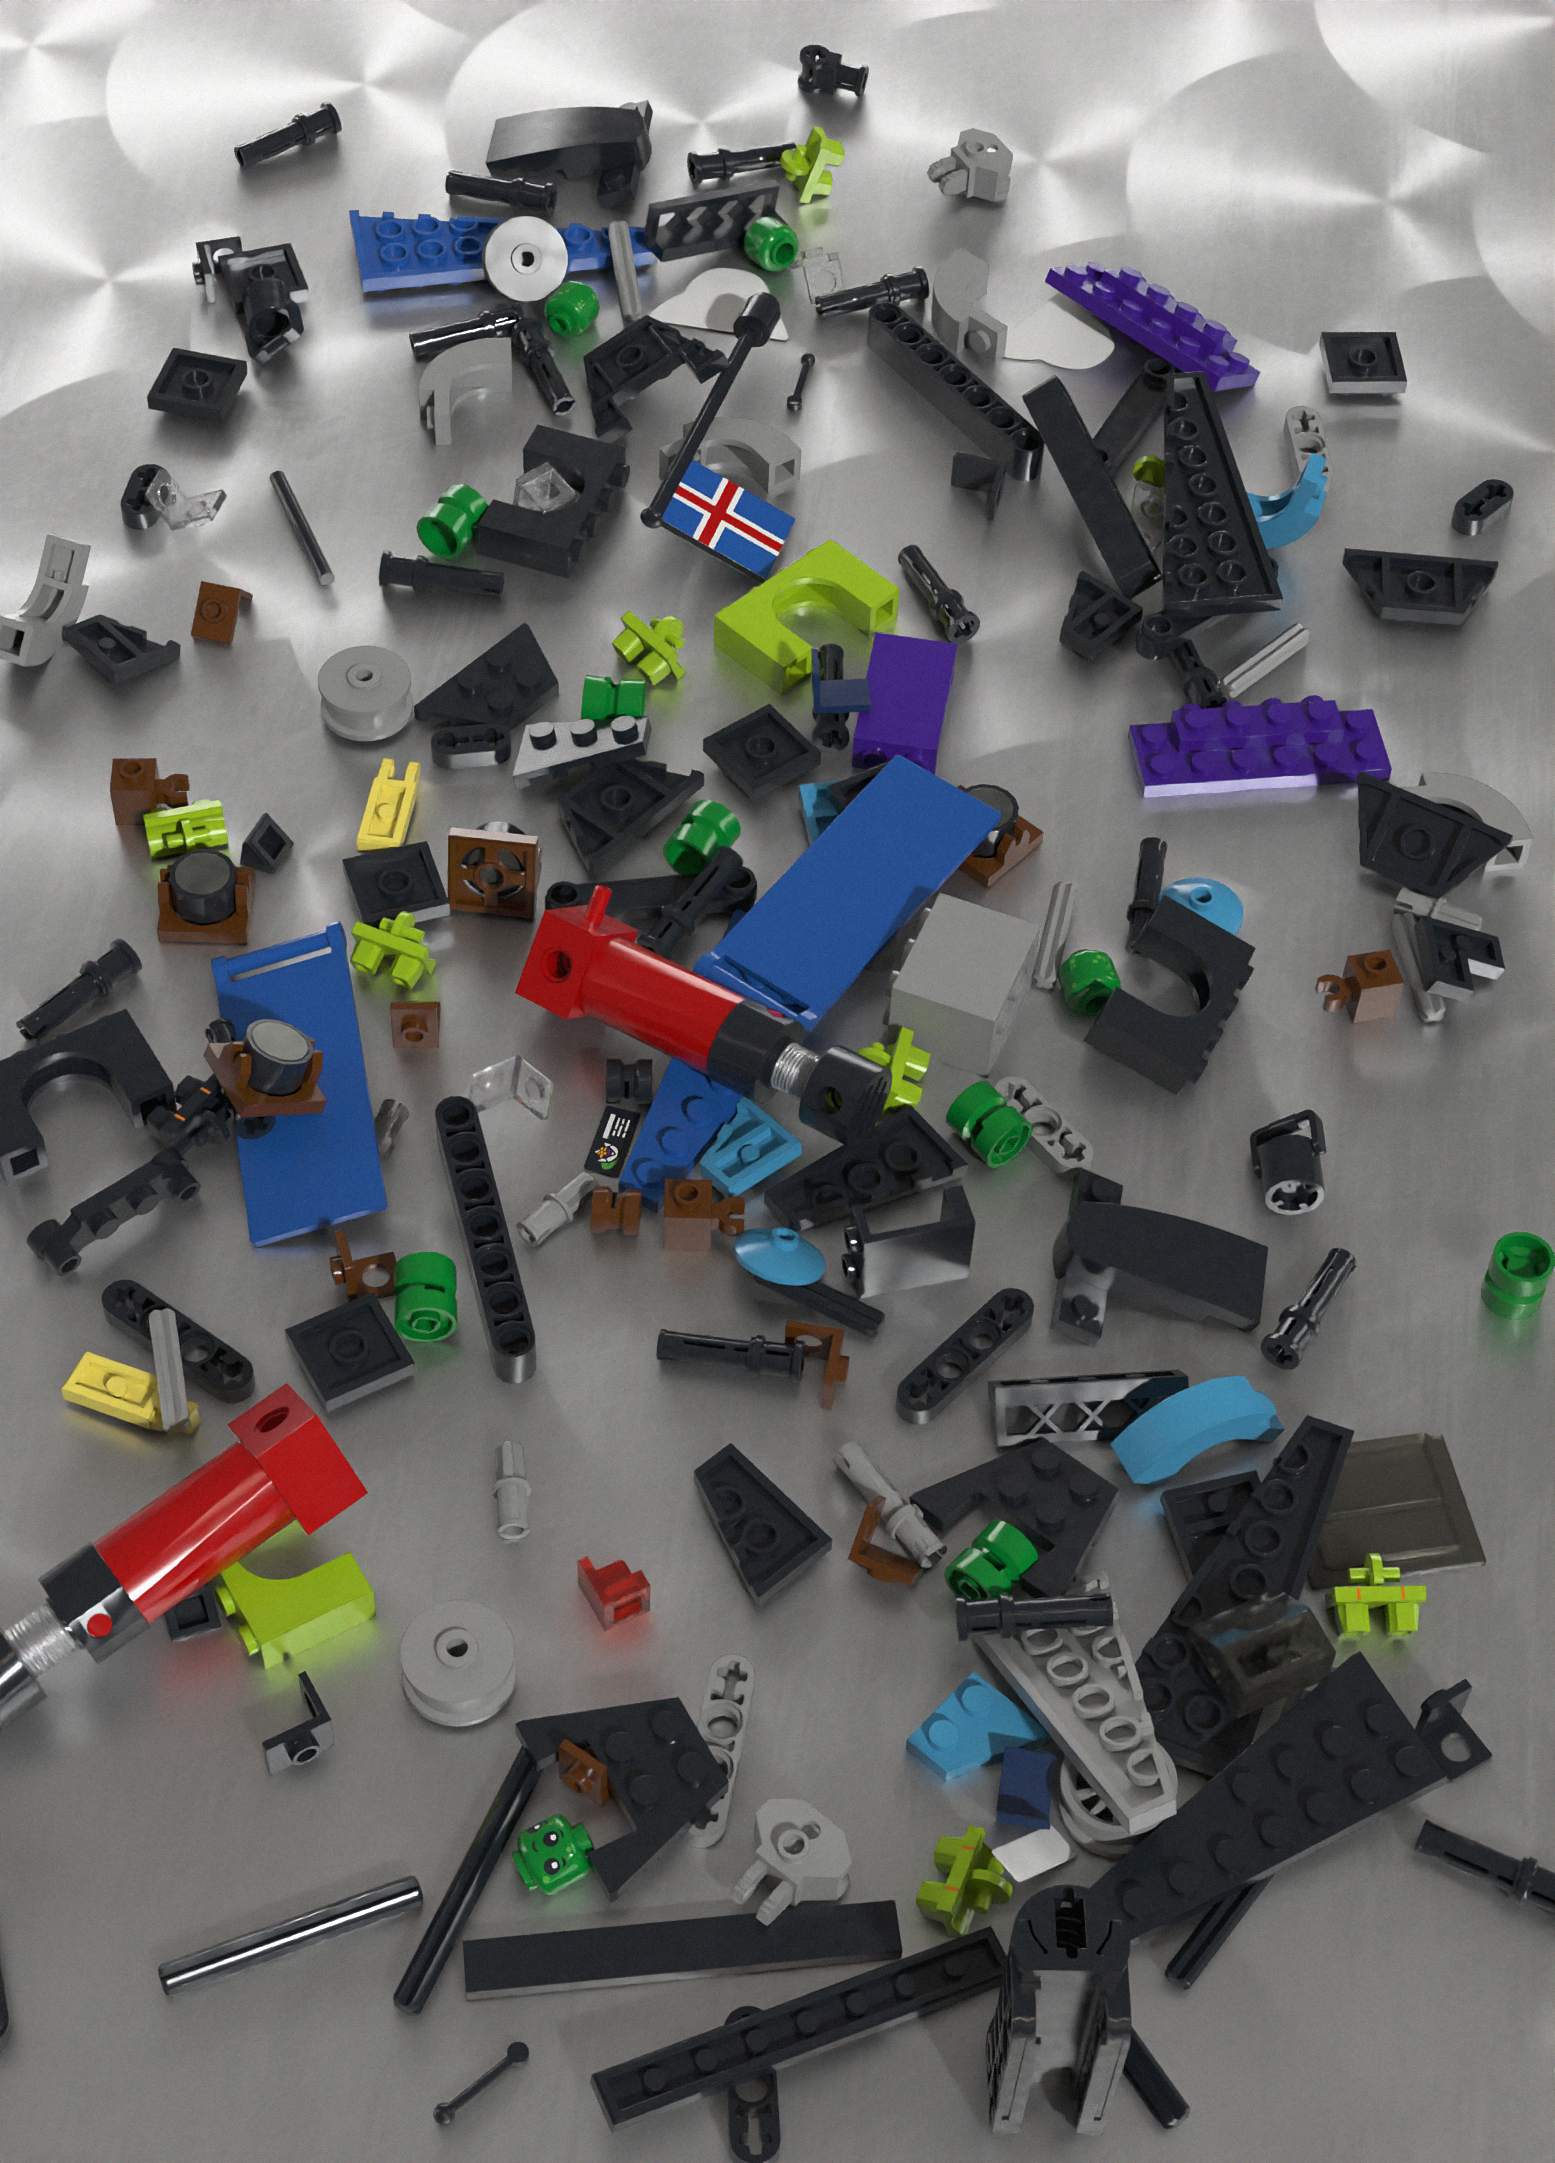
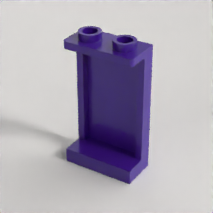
[852,632,957,775]

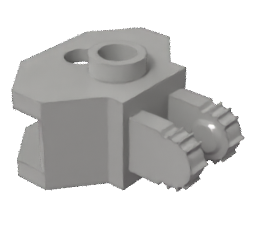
[926,128,1013,202]
[729,1798,852,1926]

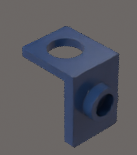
[811,648,871,714]
[995,1746,1057,1830]

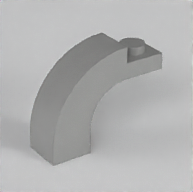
[931,248,1008,363]
[419,338,513,445]
[659,417,801,493]
[0,534,91,667]
[1400,772,1534,872]

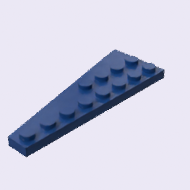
[349,210,658,292]
[618,908,806,1214]

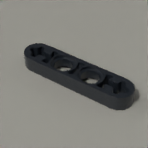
[101,1280,256,1404]
[895,1288,1034,1425]

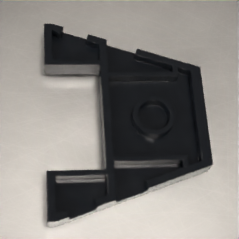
[583,315,730,444]
[909,1438,1119,1598]
[515,1697,729,1903]

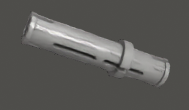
[833,1441,947,1569]

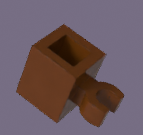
[110,758,190,825]
[1315,949,1404,1023]
[663,1179,745,1251]

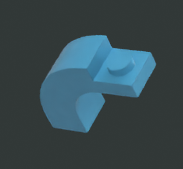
[1246,453,1328,549]
[1110,1376,1285,1486]

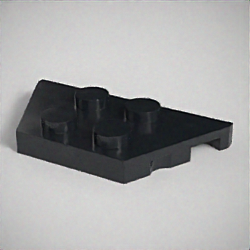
[1342,548,1499,625]
[414,623,559,732]
[557,758,704,876]
[1357,771,1514,900]

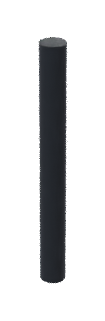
[270,471,335,586]

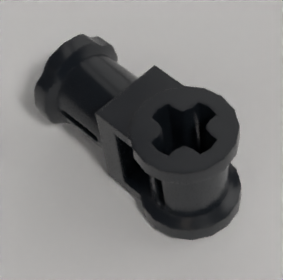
[797,44,869,97]

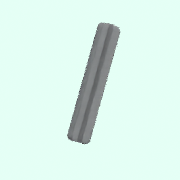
[608,220,642,322]
[1218,623,1310,699]
[1032,881,1077,990]
[1391,912,1446,1023]
[149,1308,190,1433]

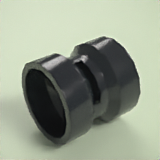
[606,1058,652,1104]

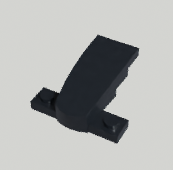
[485,100,653,208]
[1050,1168,1268,1346]

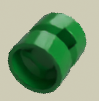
[416,484,489,559]
[581,675,646,720]
[663,800,741,875]
[946,1081,1033,1168]
[1481,1232,1555,1320]
[394,1251,457,1342]
[944,1520,1039,1599]

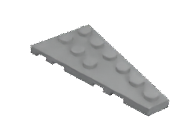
[973,1568,1177,1835]

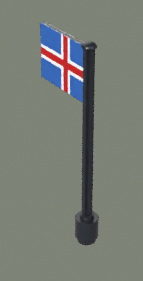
[640,292,795,584]

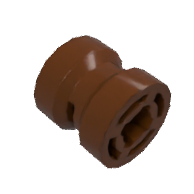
[590,1186,642,1236]

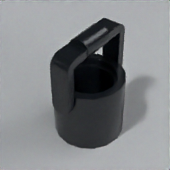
[242,278,304,365]
[1250,1109,1327,1215]

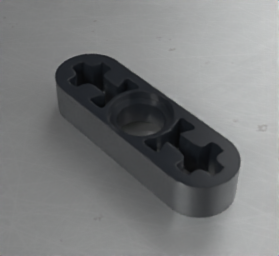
[724,2006,781,2163]

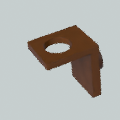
[191,581,253,644]
[390,1001,441,1048]
[329,1230,397,1302]
[785,1321,850,1410]
[848,1495,924,1585]
[558,1739,612,1807]

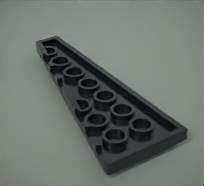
[1162,371,1283,620]
[1135,1415,1354,1777]
[1090,1651,1447,1948]

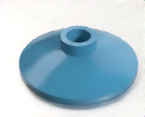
[1159,877,1244,935]
[733,1227,826,1286]

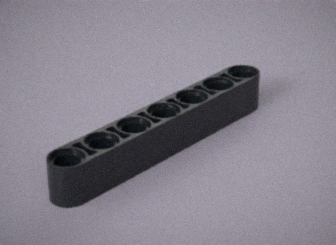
[867,302,1045,481]
[1022,374,1163,600]
[435,1096,536,1384]

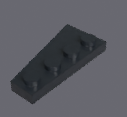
[764,1105,968,1232]

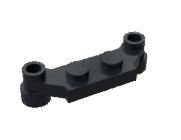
[26,1148,201,1276]

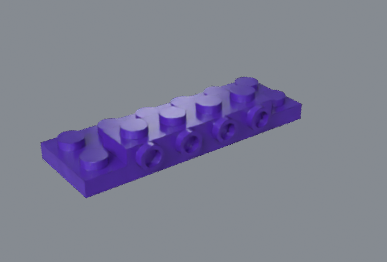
[1045,262,1260,391]
[1128,695,1392,798]

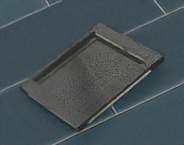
[1272,1433,1487,1591]

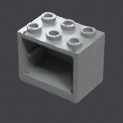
[883,893,1041,1078]

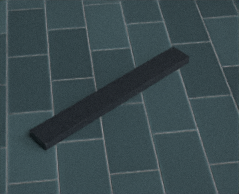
[463,1900,902,2000]
[590,1926,1007,2133]

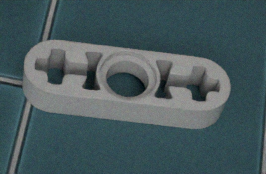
[1283,406,1334,492]
[994,1076,1094,1182]

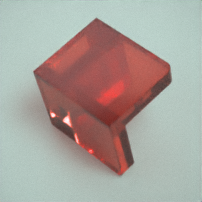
[577,1556,651,1631]

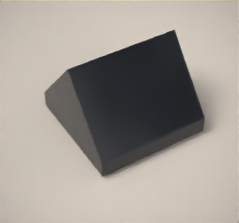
[240,813,294,874]
[164,1581,222,1642]

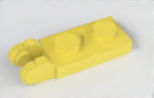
[356,758,421,853]

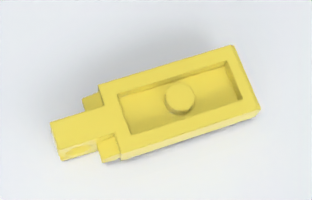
[61,1351,201,1435]

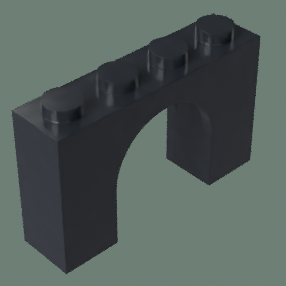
[478,424,630,579]
[1083,894,1256,1095]
[0,1009,177,1185]

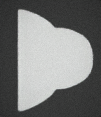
[649,268,788,341]
[1003,292,1115,370]

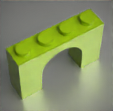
[714,539,900,696]
[213,1552,376,1670]

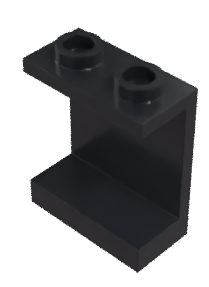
[841,1185,976,1299]

